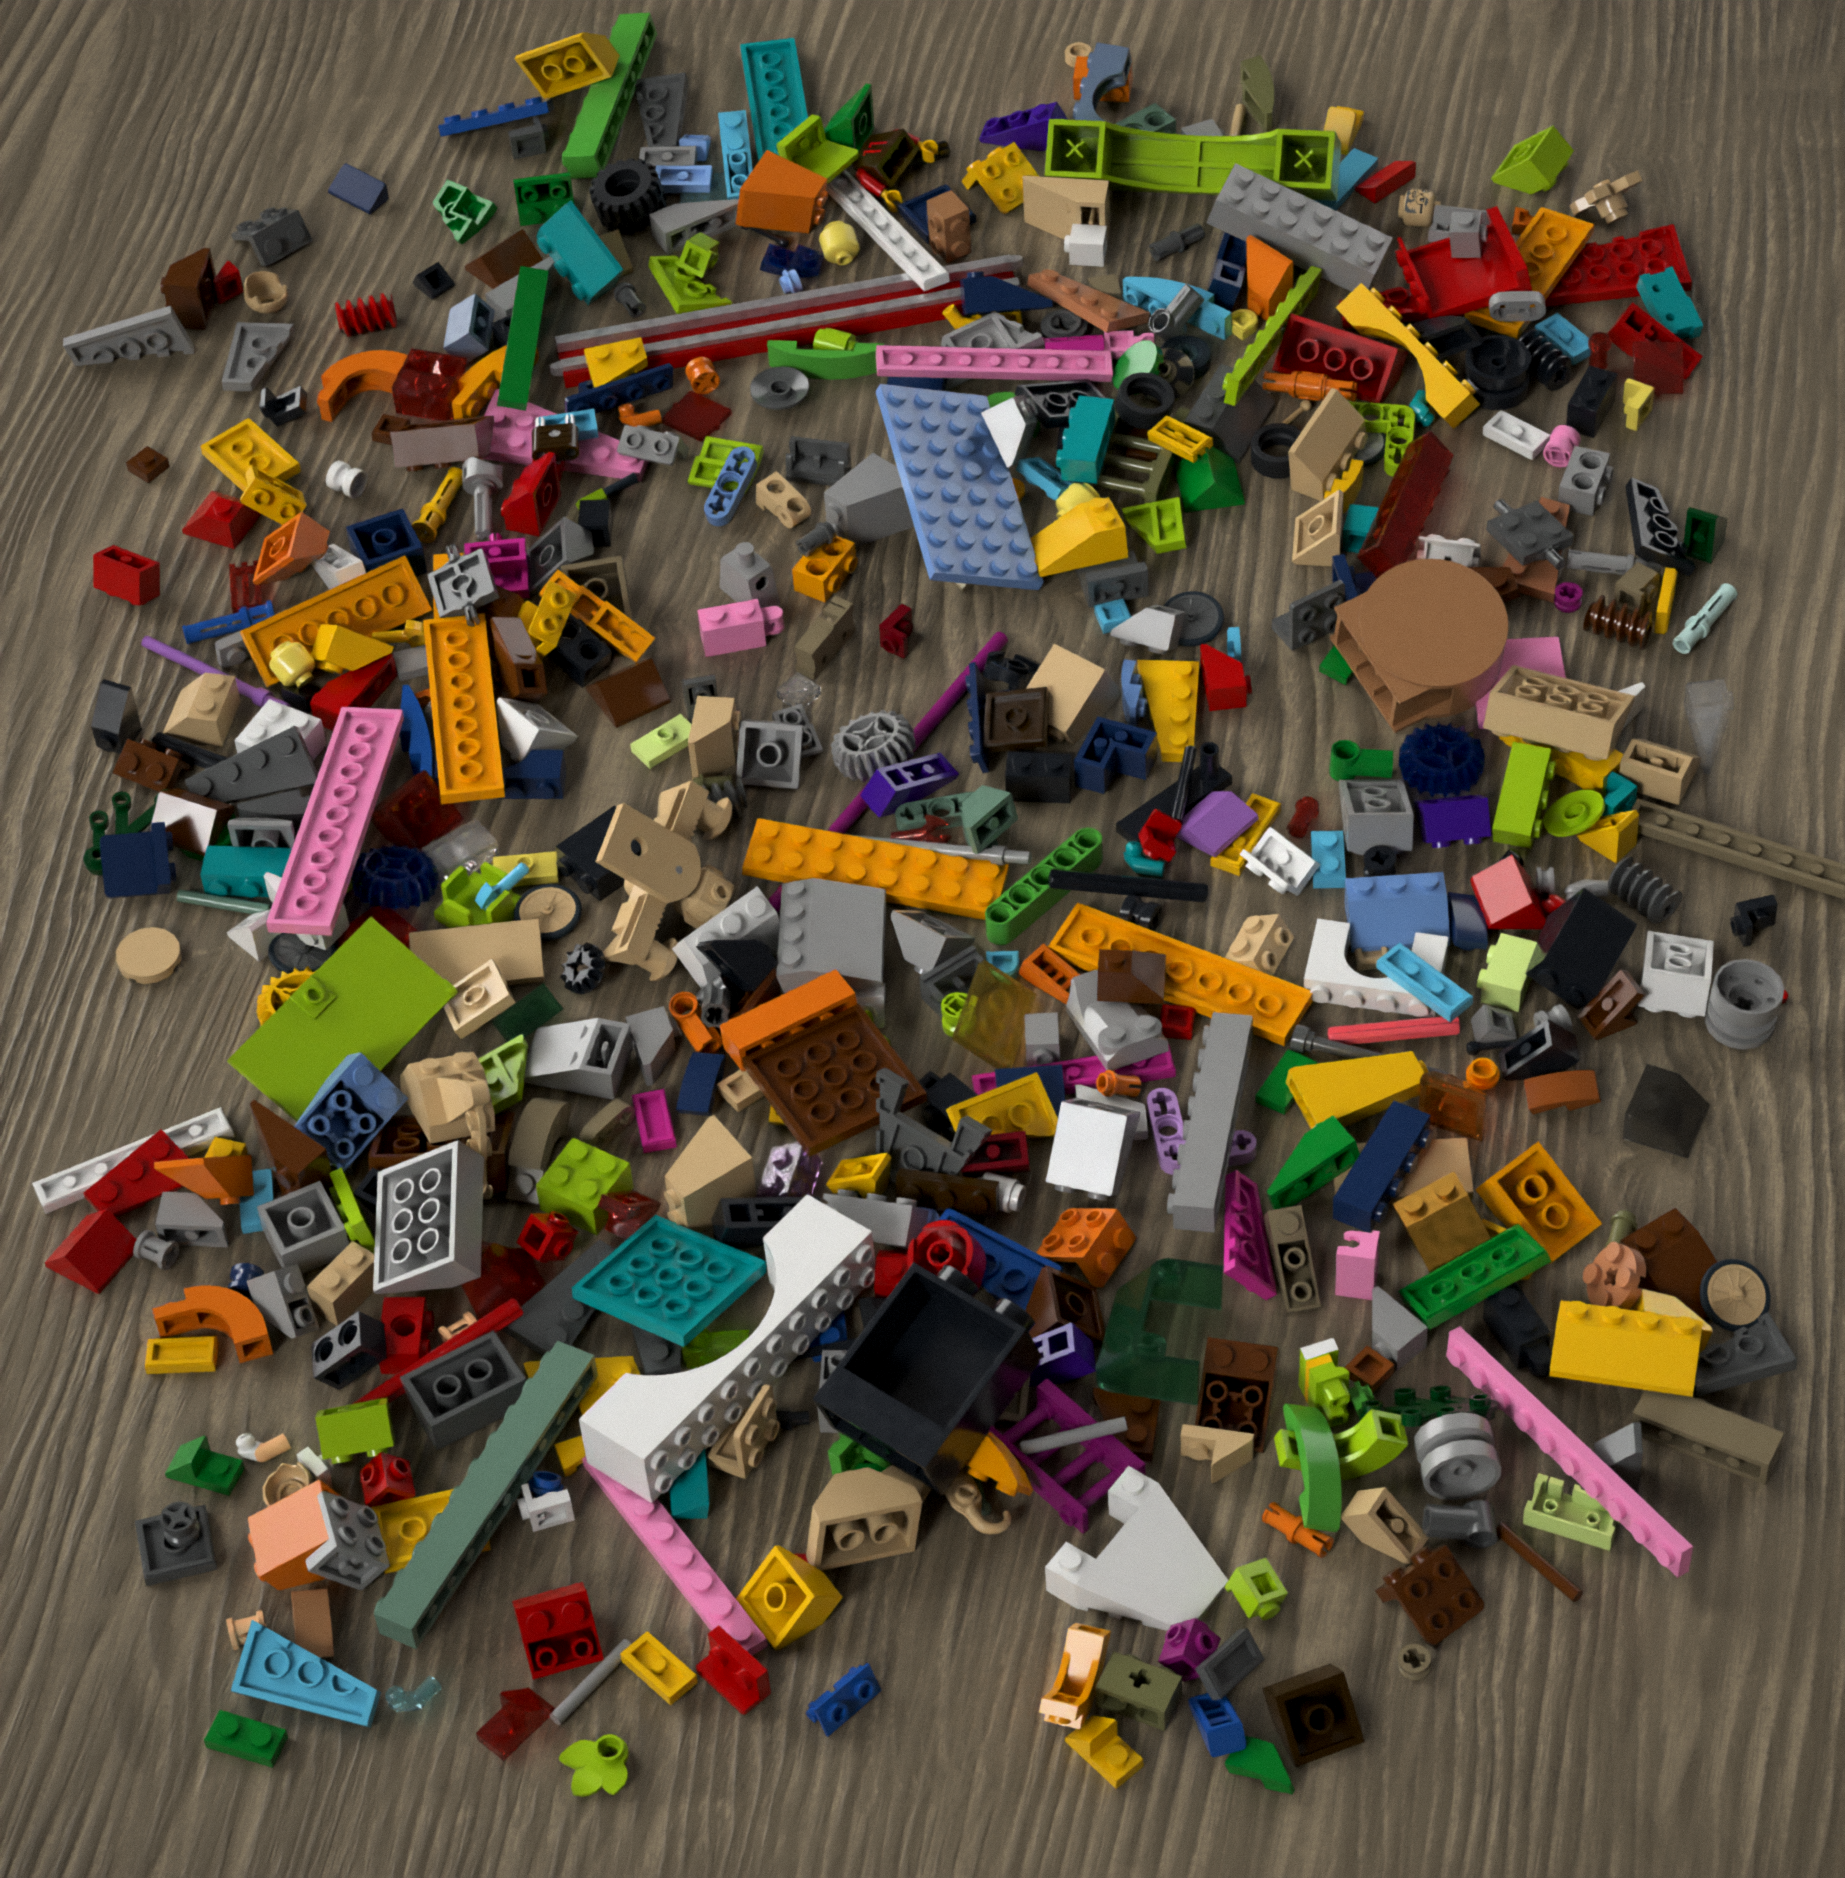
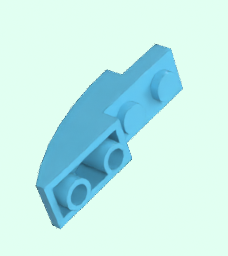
[718,110,753,200]
[1123,277,1232,340]

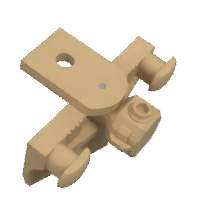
[595,780,734,981]

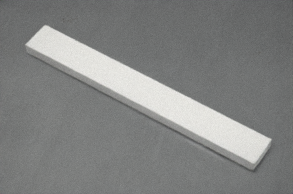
[826,169,950,291]

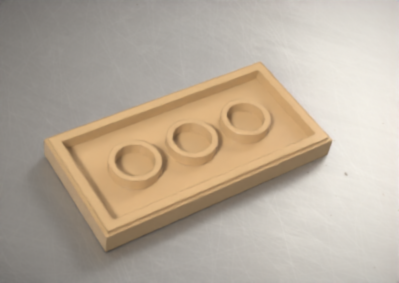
[409,918,545,985]
[1333,1138,1474,1204]

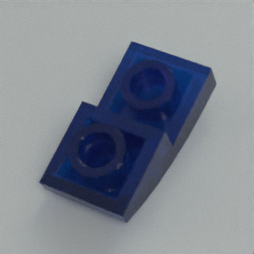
[760,243,825,278]

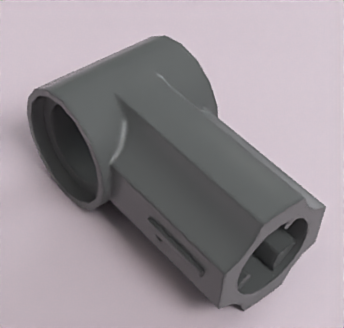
[1148,284,1205,341]
[695,973,740,1028]
[1422,1500,1497,1549]

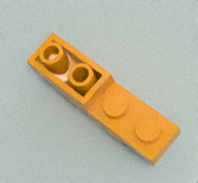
[451,345,539,419]
[964,1430,1033,1497]

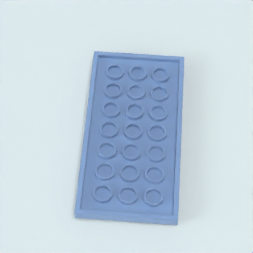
[875,384,1044,590]

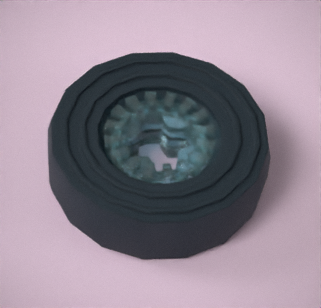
[1160,335,1211,380]

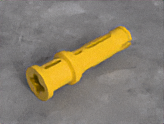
[412,467,462,543]

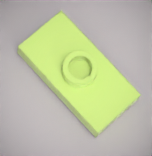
[630,714,691,769]

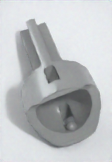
[462,457,503,540]

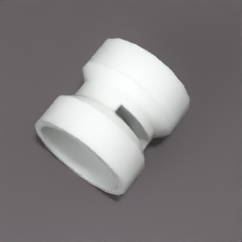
[326,460,368,499]

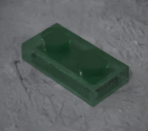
[492,983,564,1042]

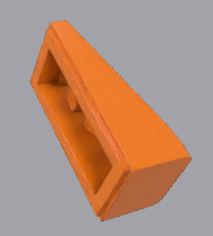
[1018,943,1080,1004]

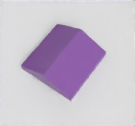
[1176,791,1259,857]

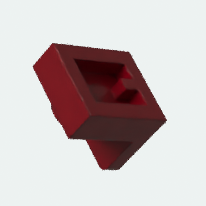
[879,604,913,659]

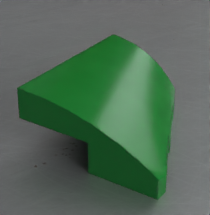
[432,179,498,244]

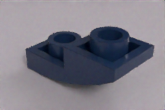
[1447,892,1488,951]
[676,1052,726,1116]

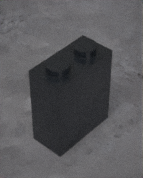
[555,805,641,901]

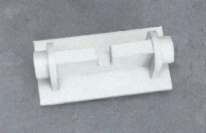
[1416,534,1481,567]

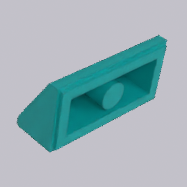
[669,1448,709,1519]

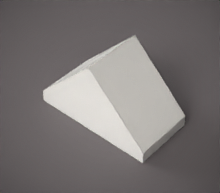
[227,909,281,962]

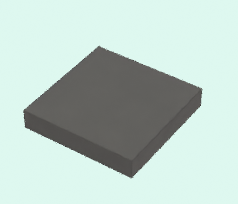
[135,1505,218,1586]

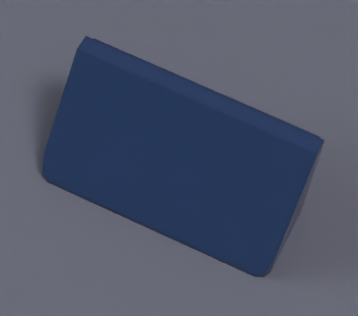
[328,163,389,214]

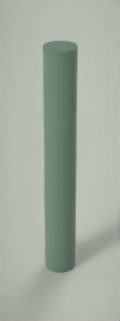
[177,889,272,914]

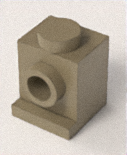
[1614,562,1661,617]

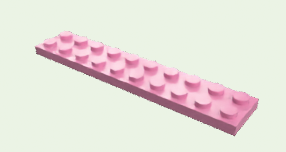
[266,707,404,936]

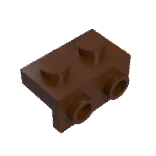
[113,738,191,792]

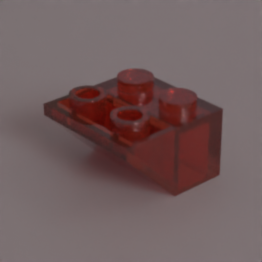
[391,348,467,421]
[461,1241,546,1318]

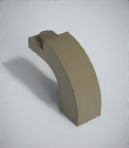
[506,1098,572,1204]

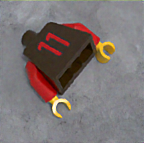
[851,129,939,213]

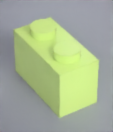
[1477,933,1537,1012]

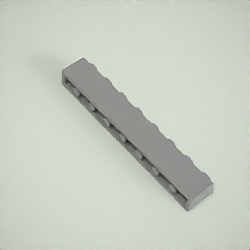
[1167,1012,1253,1233]

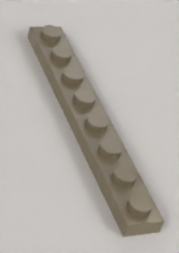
[1632,798,1845,899]

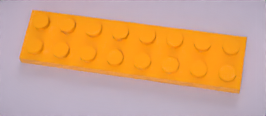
[423,613,505,804]
[742,818,1009,920]
[1048,902,1313,1046]

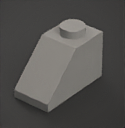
[626,1006,679,1086]
[155,1191,229,1247]
[1372,1285,1428,1371]

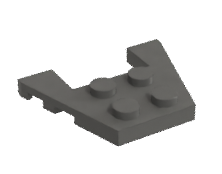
[876,1068,992,1184]

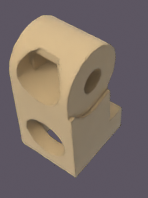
[756,471,811,529]

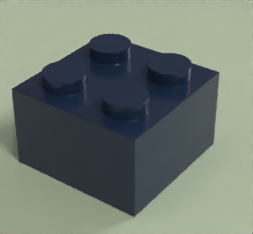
[346,508,427,576]

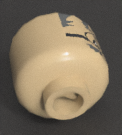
[1398,189,1441,228]

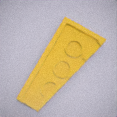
[1137,660,1199,762]

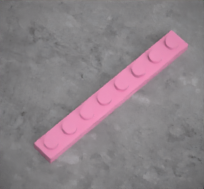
[875,345,1113,382]
[582,1456,768,1656]

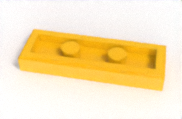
[1210,793,1281,876]

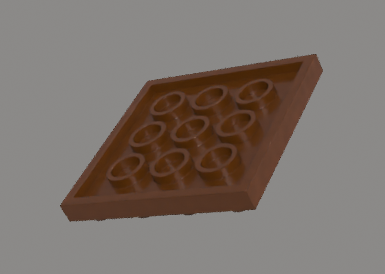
[742,1004,927,1157]

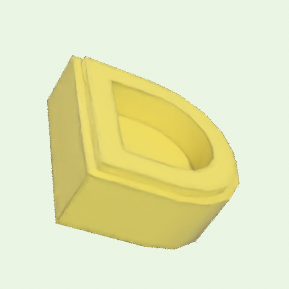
[1232,309,1258,341]

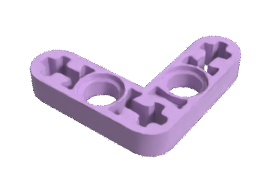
[1147,1088,1256,1175]

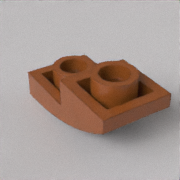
[1524,1070,1601,1115]

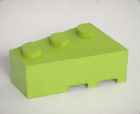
[1492,742,1556,849]

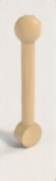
[1282,400,1312,424]

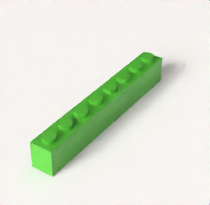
[562,13,657,179]

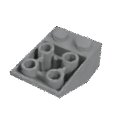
[524,1018,633,1100]

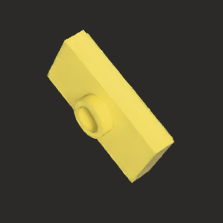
[493,851,559,887]

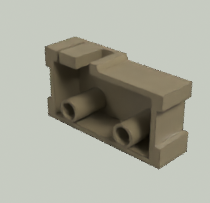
[794,596,856,680]

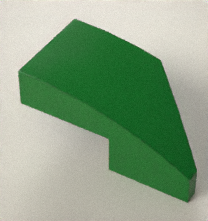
[1224,1736,1295,1795]

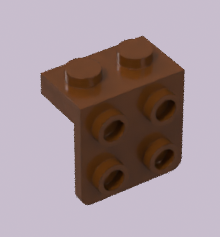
[1375,1545,1484,1646]

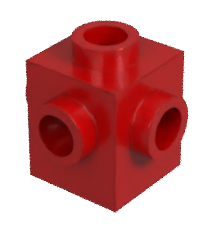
[516,1211,579,1263]
[360,1452,416,1507]

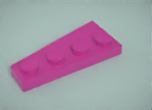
[1224,1170,1277,1300]

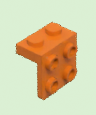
[1036,1208,1137,1287]

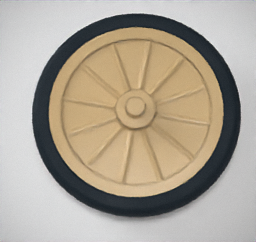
[514,884,582,941]
[1700,1259,1771,1332]

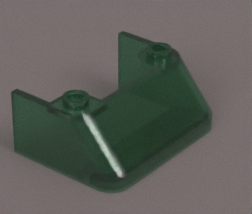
[1096,1258,1224,1405]

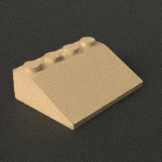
[1483,665,1635,761]

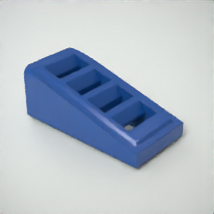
[1188,1693,1246,1757]

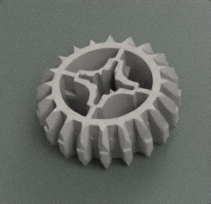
[830,709,916,783]

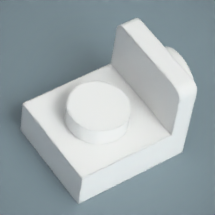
[517,1483,575,1532]

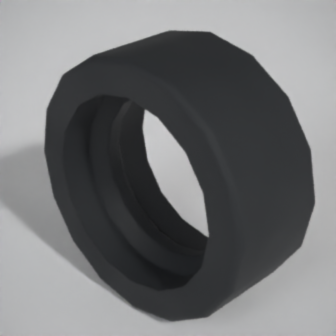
[1116,372,1174,430]
[1251,423,1302,479]

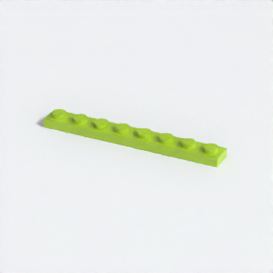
[1222,266,1322,406]

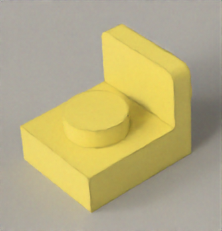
[1623,378,1654,431]

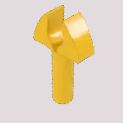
[372,620,425,648]

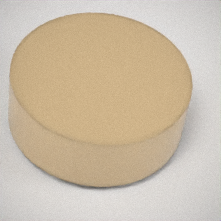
[1065,42,1092,68]

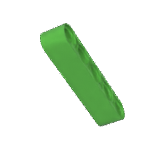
[985,827,1103,945]

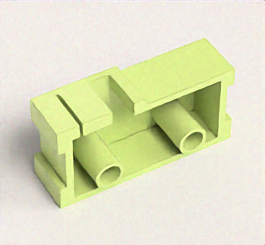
[1523,1473,1620,1551]

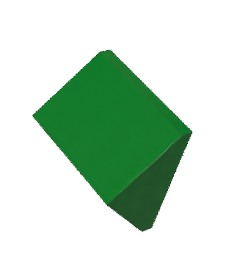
[1174,446,1245,513]

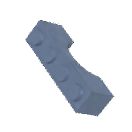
[1073,42,1132,121]

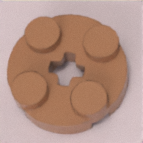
[1583,1241,1646,1310]

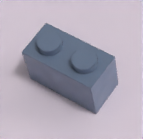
[443,294,495,365]

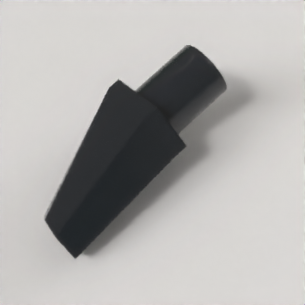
[776,1408,810,1431]

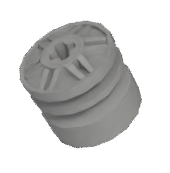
[1704,959,1784,1050]

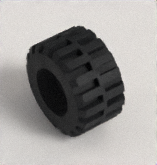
[589,158,667,234]

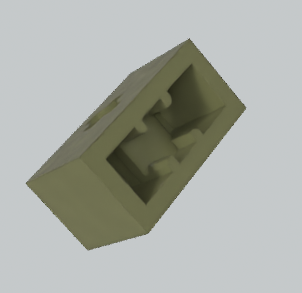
[1096,1651,1182,1731]

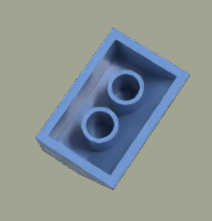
[1345,872,1450,952]

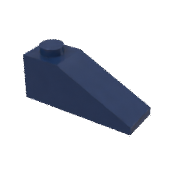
[960,271,1053,316]

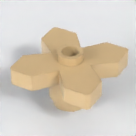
[1569,170,1643,224]

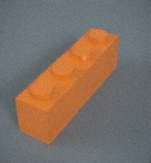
[720,969,857,1072]

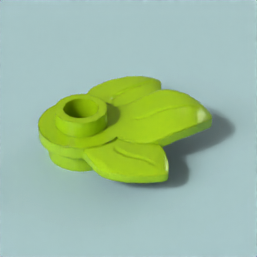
[559,1734,629,1797]

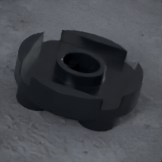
[983,651,1041,690]

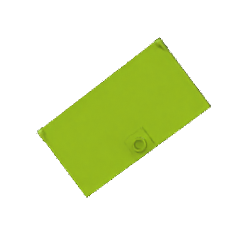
[227,917,458,1122]

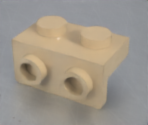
[1225,914,1294,976]

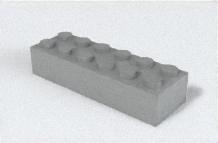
[1207,163,1393,292]

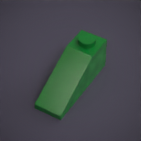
[1267,1116,1360,1210]

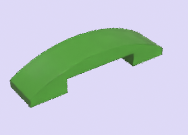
[767,340,884,380]
[1283,1403,1342,1532]

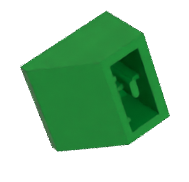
[513,172,575,226]

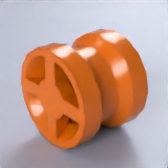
[685,357,720,395]

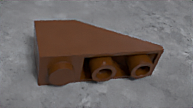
[490,617,548,703]

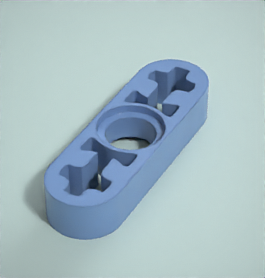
[704,446,757,526]

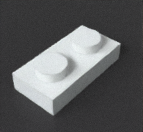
[1483,410,1550,460]

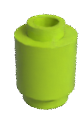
[813,328,858,351]

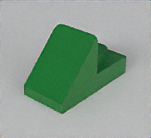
[165,1436,245,1496]

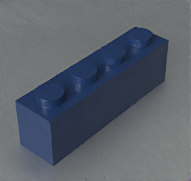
[1333,1100,1434,1233]

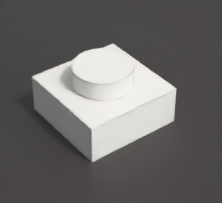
[296,1447,333,1489]

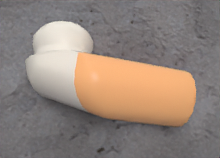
[236,1433,291,1462]

